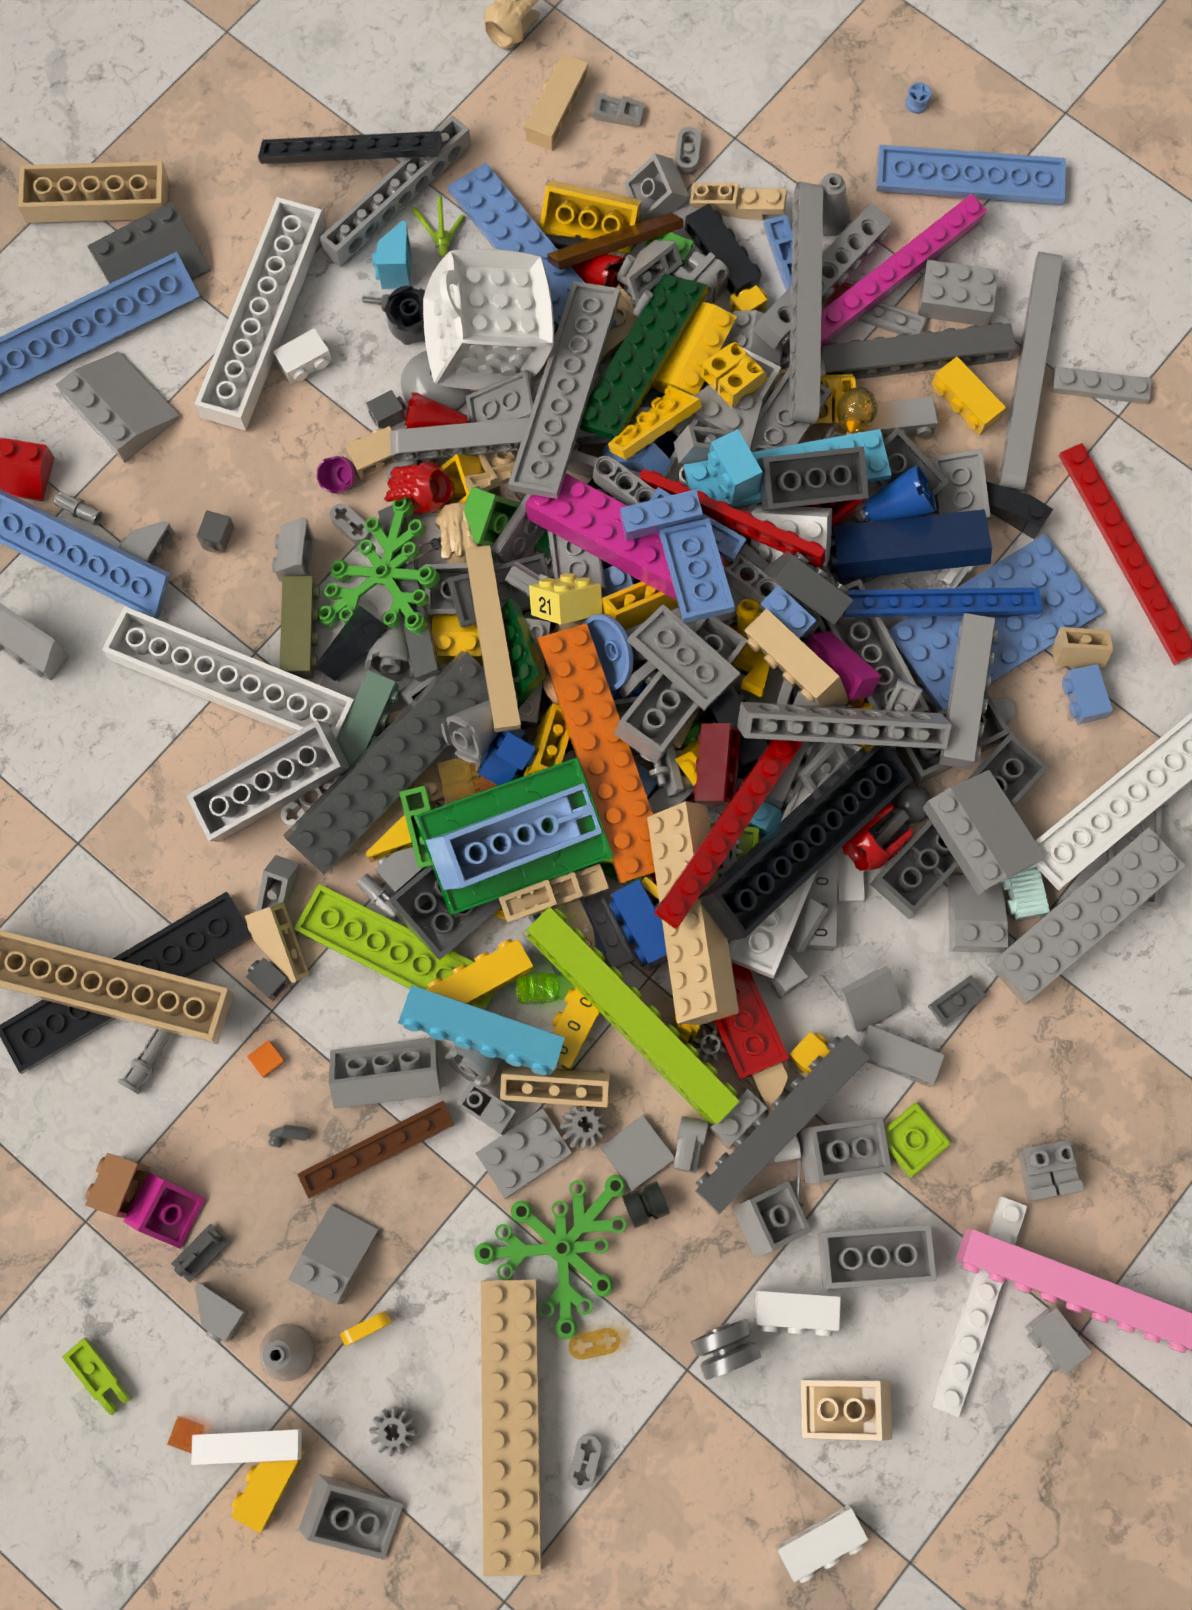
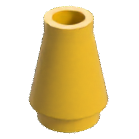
[736,599,761,638]

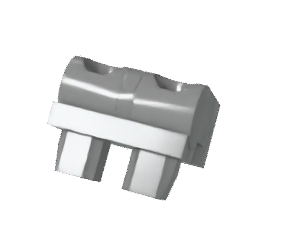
[675,251,729,304]
[1019,1140,1084,1202]

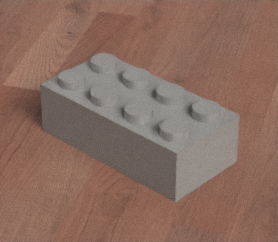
[818,1225,937,1289]

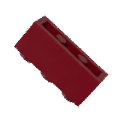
[693,723,741,806]

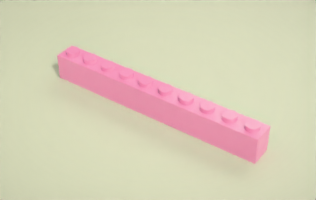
[956,1229,1192,1353]

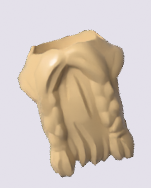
[483,0,540,49]
[435,502,483,564]

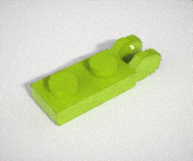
[62,1337,131,1415]

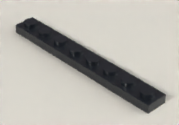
[258,131,442,164]

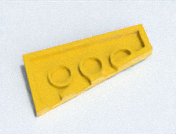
[608,385,702,460]

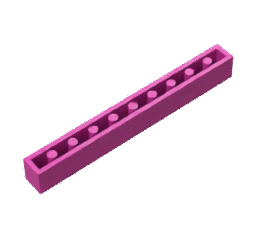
[821,193,988,346]

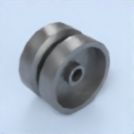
[691,1319,761,1380]

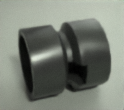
[622,1181,670,1228]

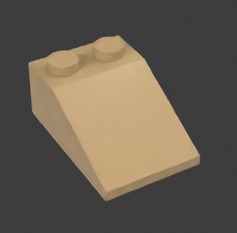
[801,1380,893,1440]

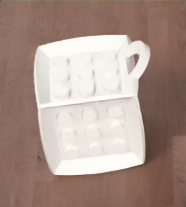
[423,249,554,390]

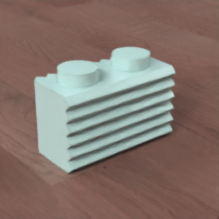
[1002,865,1050,921]

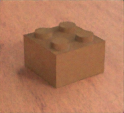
[85,1153,150,1218]

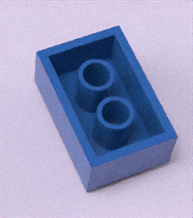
[609,879,668,971]

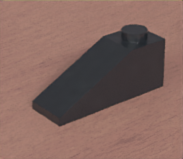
[986,481,1053,539]
[315,606,387,681]

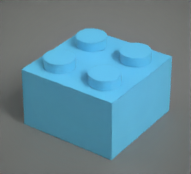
[706,429,763,505]

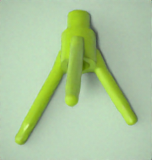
[412,195,464,257]

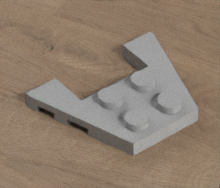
[669,385,763,449]

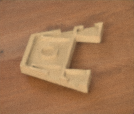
[450,451,518,492]

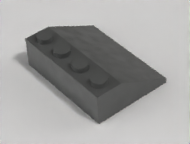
[87,202,211,284]
[386,865,502,960]

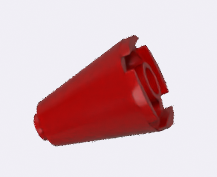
[571,254,626,290]
[405,392,471,429]

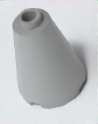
[819,173,850,237]
[365,610,414,681]
[441,700,500,762]
[445,1012,511,1088]
[259,1324,314,1381]

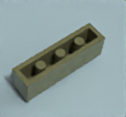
[280,576,320,679]

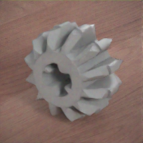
[560,1106,606,1151]
[369,1406,417,1457]

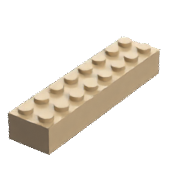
[647,801,739,1025]

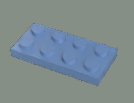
[659,518,735,623]

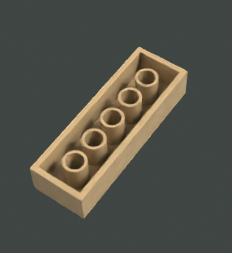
[18,161,168,223]

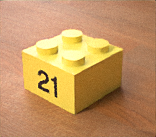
[529,573,603,625]

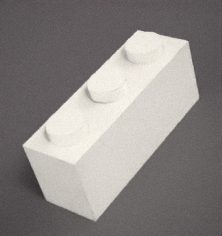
[754,1291,840,1336]
[775,1505,868,1583]

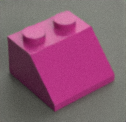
[123,1172,206,1248]

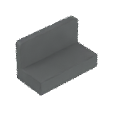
[860,808,909,854]

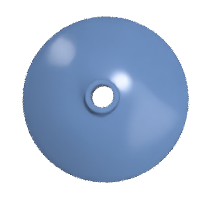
[583,614,634,691]

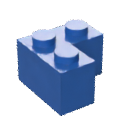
[476,731,536,785]

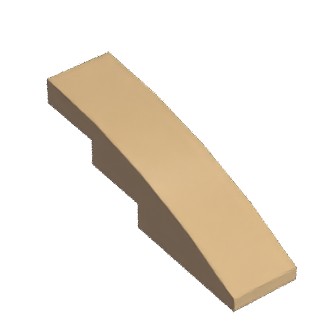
[499,864,609,923]

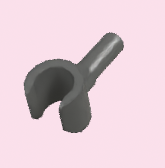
[362,294,389,313]

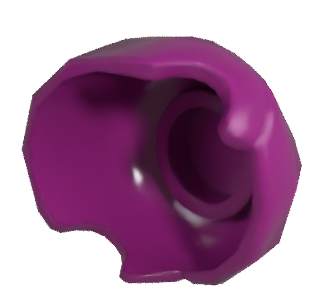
[317,456,357,493]

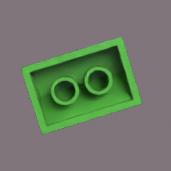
[464,487,520,547]

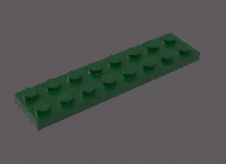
[579,274,709,439]

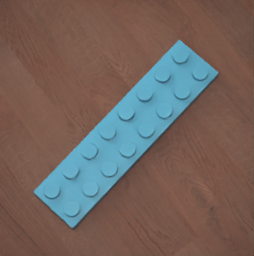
[684,429,892,508]

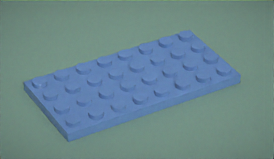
[888,534,1104,711]

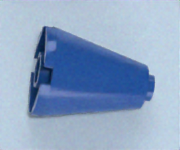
[863,466,937,521]

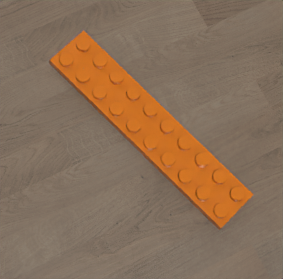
[537,623,655,884]

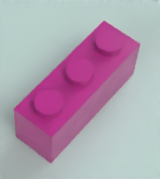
[806,631,881,701]

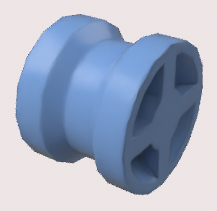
[905,82,931,114]

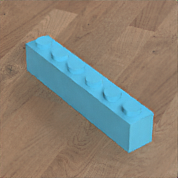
[398,985,565,1075]

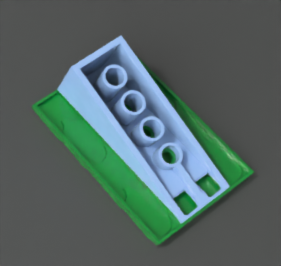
[414,757,613,915]

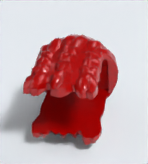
[384,462,454,516]
[842,804,914,871]

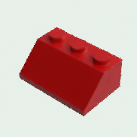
[0,437,55,502]

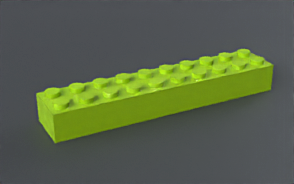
[523,907,740,1125]

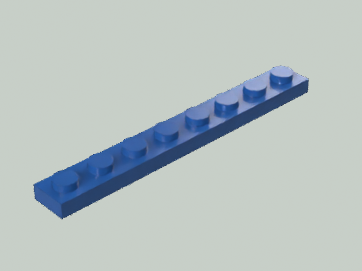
[843,588,1042,618]

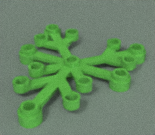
[318,498,440,635]
[474,1175,626,1339]

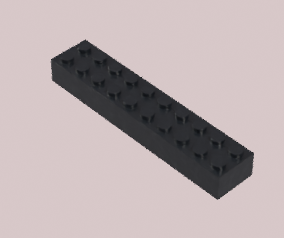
[698,745,913,941]

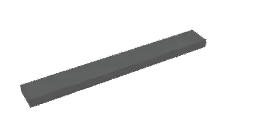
[378,505,441,682]

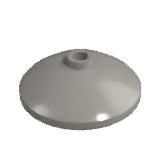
[401,350,471,410]

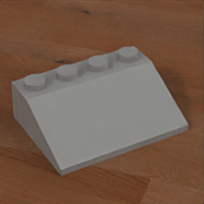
[55,351,180,463]
[923,770,1046,896]

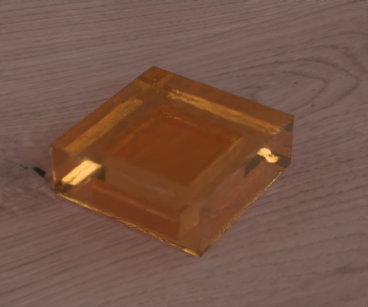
[167,1416,205,1454]

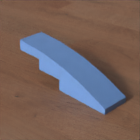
[763,214,792,291]

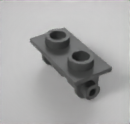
[171,1223,230,1283]

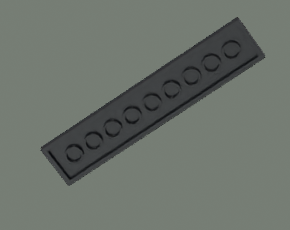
[0,891,253,1074]

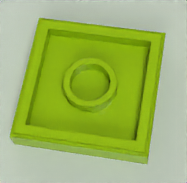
[885,1102,952,1178]

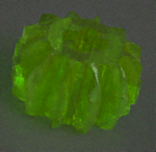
[516,973,560,1005]

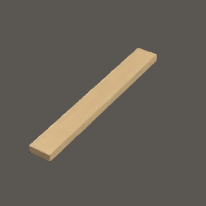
[465,545,521,732]

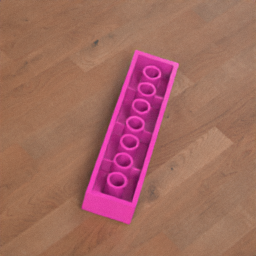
[525,473,724,600]

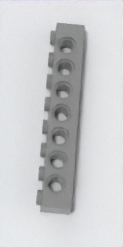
[320,115,471,267]
[752,203,892,350]
[737,702,952,749]

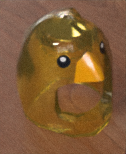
[837,387,878,433]

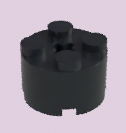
[385,286,425,345]

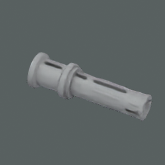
[118,1029,172,1094]

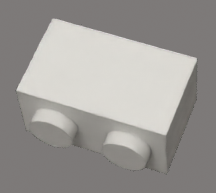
[273,328,332,385]

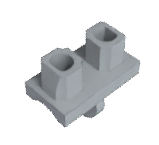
[648,745,693,798]

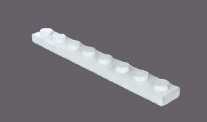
[931,1196,1027,1417]

